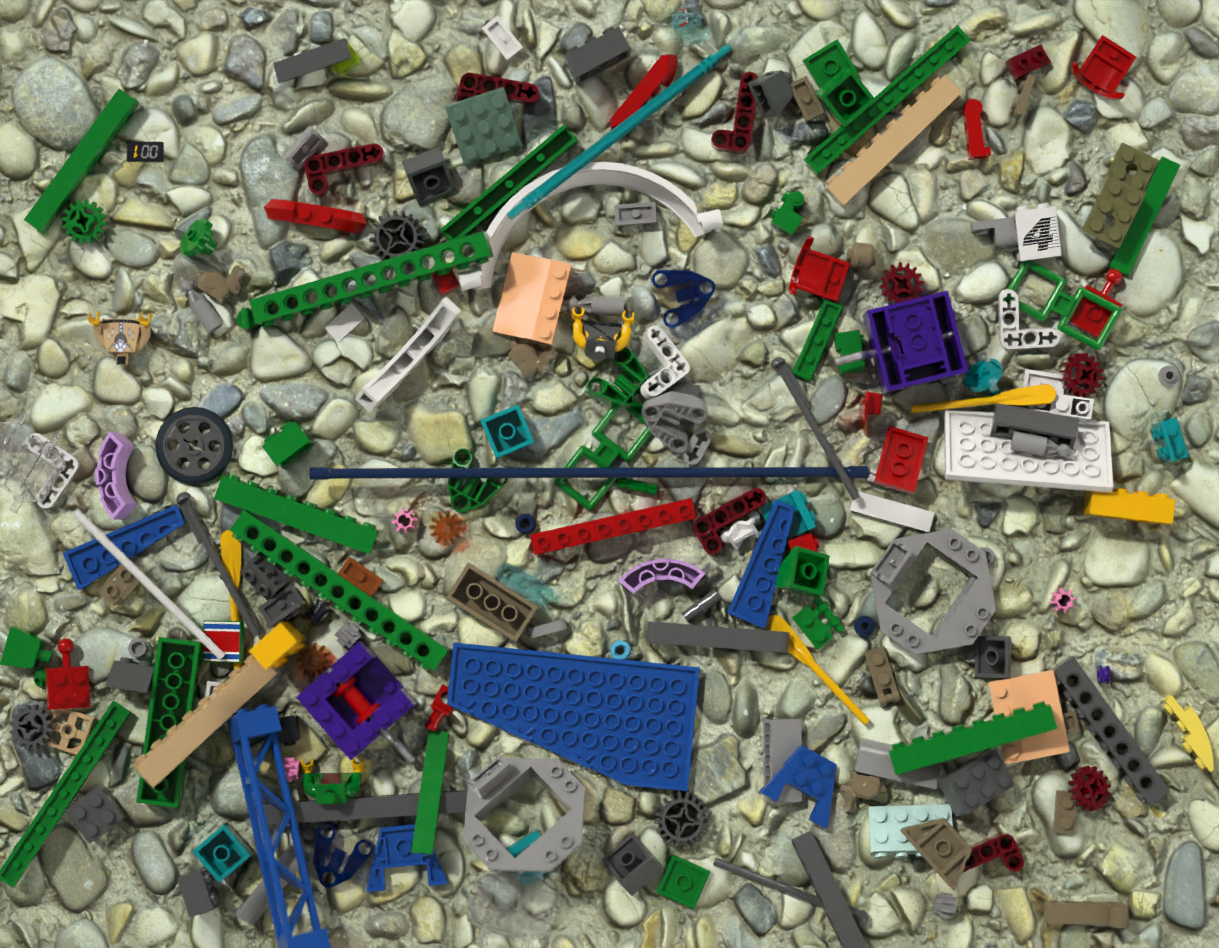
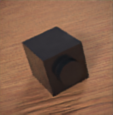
[277,715,301,746]

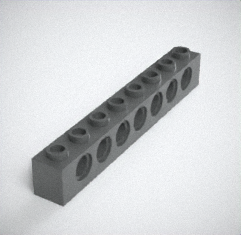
[1050,656,1171,806]

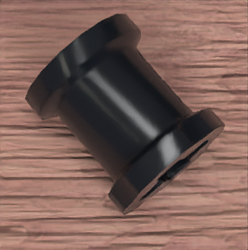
[305,598,332,626]

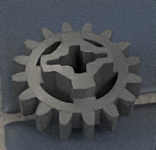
[9,705,55,749]

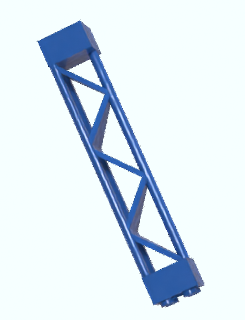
[227,704,331,948]

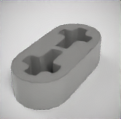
[683,428,711,465]
[526,619,567,639]

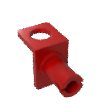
[425,685,453,732]

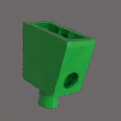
[0,626,53,668]

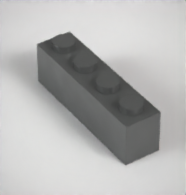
[990,403,1079,450]

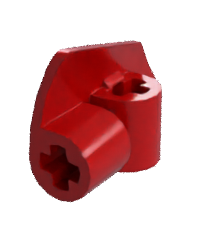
[860,391,883,436]

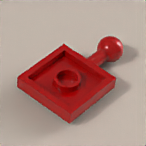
[1069,269,1123,339]
[45,638,90,710]

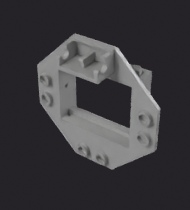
[870,529,996,654]
[463,755,585,875]

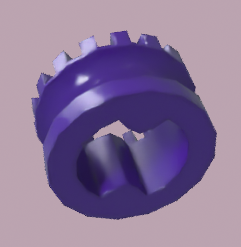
[1097,665,1110,684]

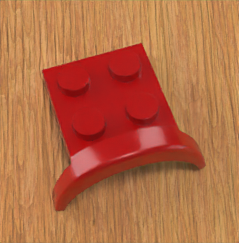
[1071,35,1136,100]
[789,236,850,302]

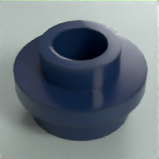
[515,514,536,534]
[854,616,875,636]

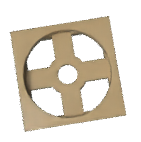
[46,709,96,755]

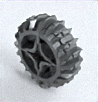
[369,210,425,261]
[654,791,710,848]

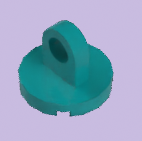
[963,359,1003,396]

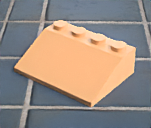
[492,252,572,346]
[989,670,1070,764]

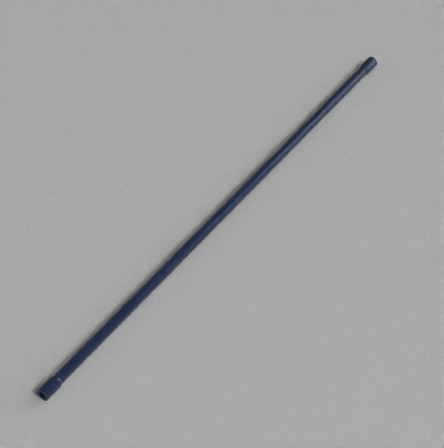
[310,466,868,480]

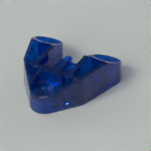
[652,270,715,329]
[313,822,374,888]

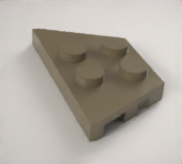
[900,817,972,891]

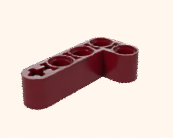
[711,72,758,154]
[456,73,540,105]
[305,143,385,197]
[693,488,766,554]
[963,832,1024,872]

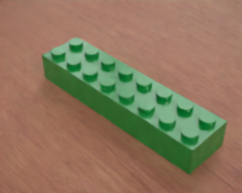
[136,637,203,808]

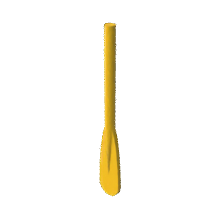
[911,384,1056,413]
[220,530,242,670]
[765,615,870,725]

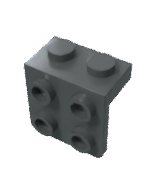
[258,584,306,629]

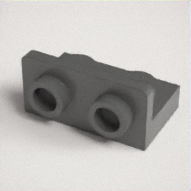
[240,552,291,601]

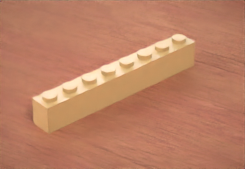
[825,75,962,208]
[133,655,277,788]

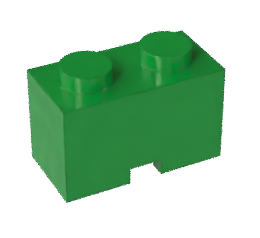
[833,330,868,375]

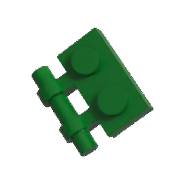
[791,596,844,650]

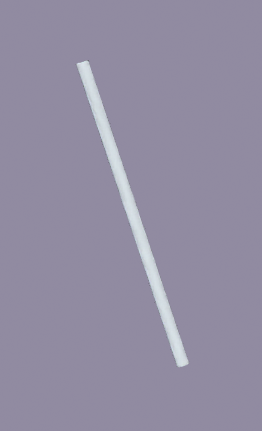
[72,509,225,660]

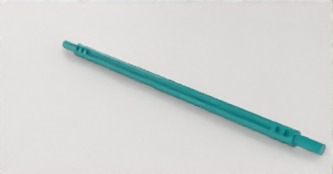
[506,44,732,220]

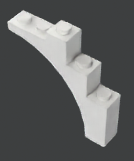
[355,297,461,412]

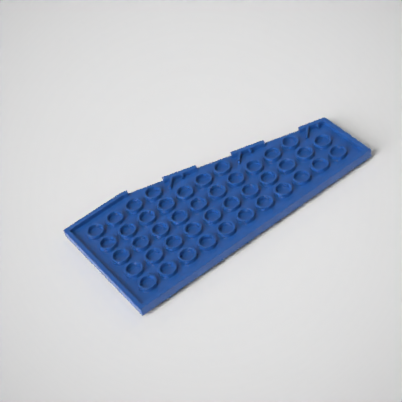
[447,642,700,791]

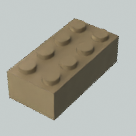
[446,562,539,642]

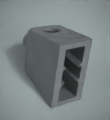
[748,70,793,118]

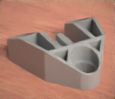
[642,391,707,453]

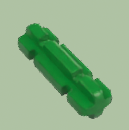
[617,478,658,496]

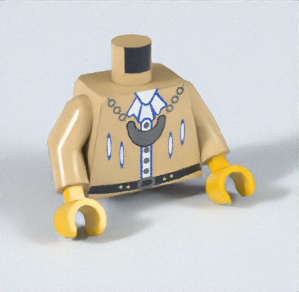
[87,311,153,365]

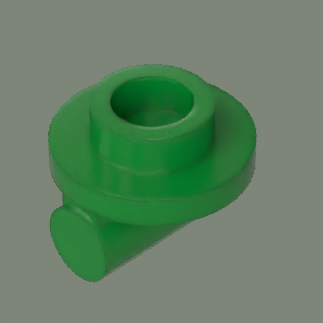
[236,308,256,330]
[34,666,46,689]

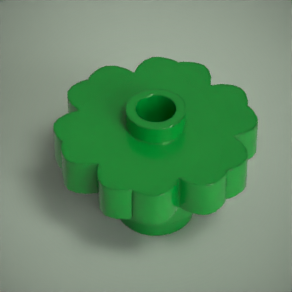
[180,218,217,258]

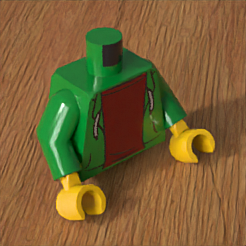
[301,758,365,804]

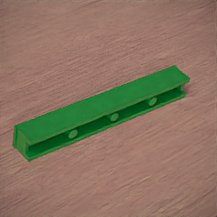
[24,89,139,235]
[441,124,579,241]

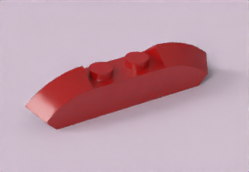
[610,54,677,130]
[264,199,367,234]

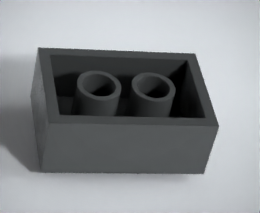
[564,27,631,85]
[937,749,1015,817]

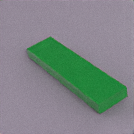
[792,299,843,382]

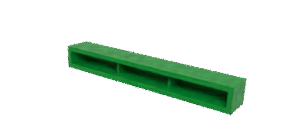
[214,474,379,554]
[888,701,1058,775]

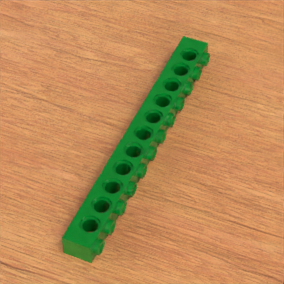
[249,231,494,327]
[230,510,449,671]

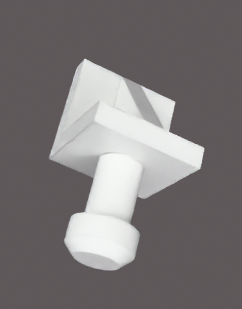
[720,511,760,550]

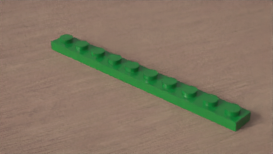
[804,25,971,175]
[0,701,131,888]

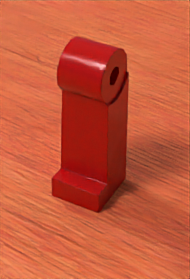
[963,99,991,160]

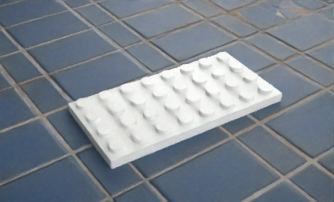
[944,409,1113,492]

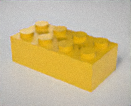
[1083,488,1176,525]
[249,621,307,670]

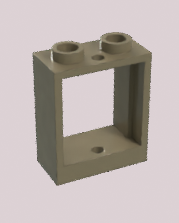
[97,560,149,605]

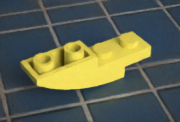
[1162,695,1214,772]

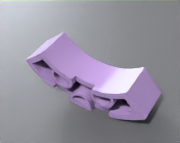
[95,432,137,520]
[618,559,705,594]

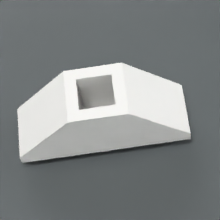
[1029,394,1094,420]

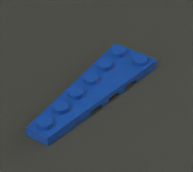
[727,499,795,629]
[63,505,186,590]

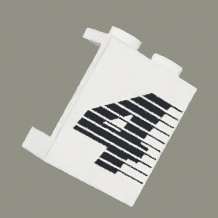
[1011,203,1061,261]

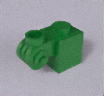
[770,190,804,237]

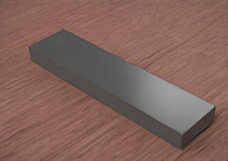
[273,38,352,83]

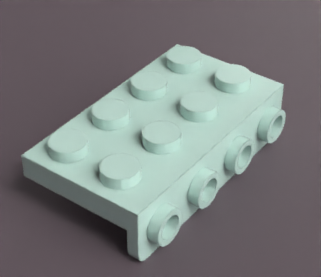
[868,804,953,859]

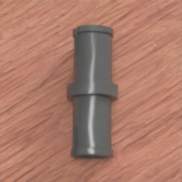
[681,589,722,623]

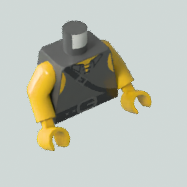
[571,307,635,361]

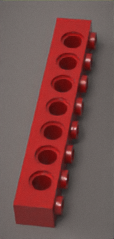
[530,498,696,555]

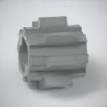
[335,621,362,648]
[933,892,957,919]

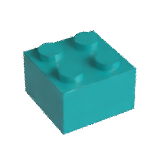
[480,404,535,459]
[192,822,254,883]

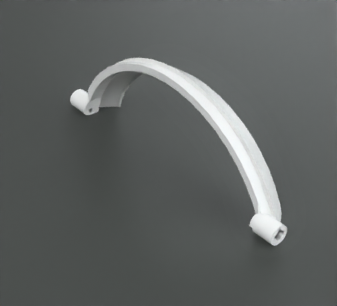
[458,162,723,291]

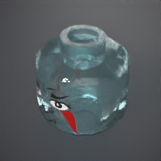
[672,7,702,35]

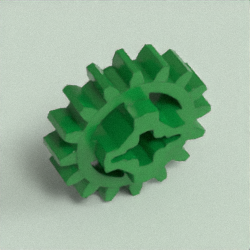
[61,199,108,244]

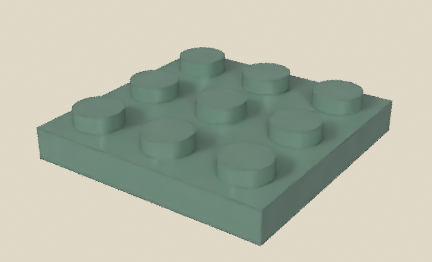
[445,87,522,165]

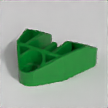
[586,347,649,409]
[448,448,509,513]

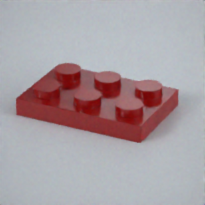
[874,426,929,495]

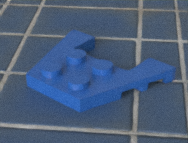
[759,746,837,829]
[367,824,448,892]

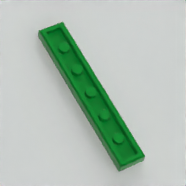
[1109,156,1180,276]
[411,730,450,855]

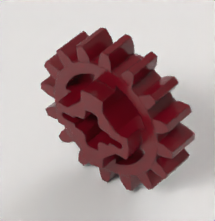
[879,262,924,304]
[1059,353,1104,397]
[1068,766,1111,811]

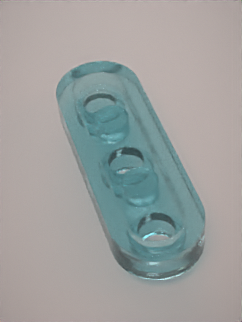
[497,563,553,604]

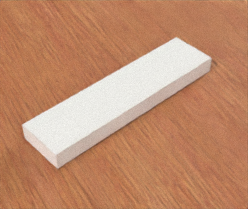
[849,491,934,532]

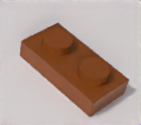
[338,557,384,597]

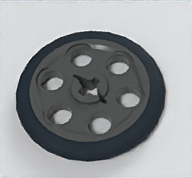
[155,407,233,485]

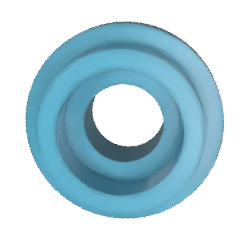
[610,641,631,660]

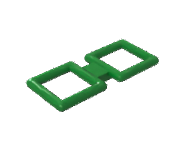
[1003,260,1122,350]
[554,406,652,511]

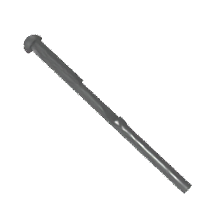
[771,357,860,501]
[176,492,260,638]
[713,858,868,926]

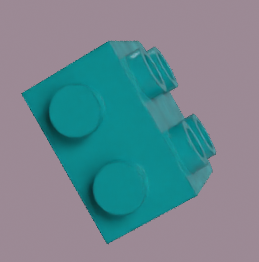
[761,489,817,540]

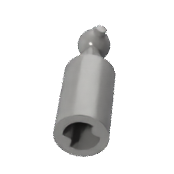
[180,277,223,334]
[563,296,625,316]
[1010,431,1074,456]

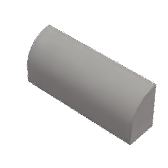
[763,718,802,803]
[853,737,941,790]
[235,845,307,925]

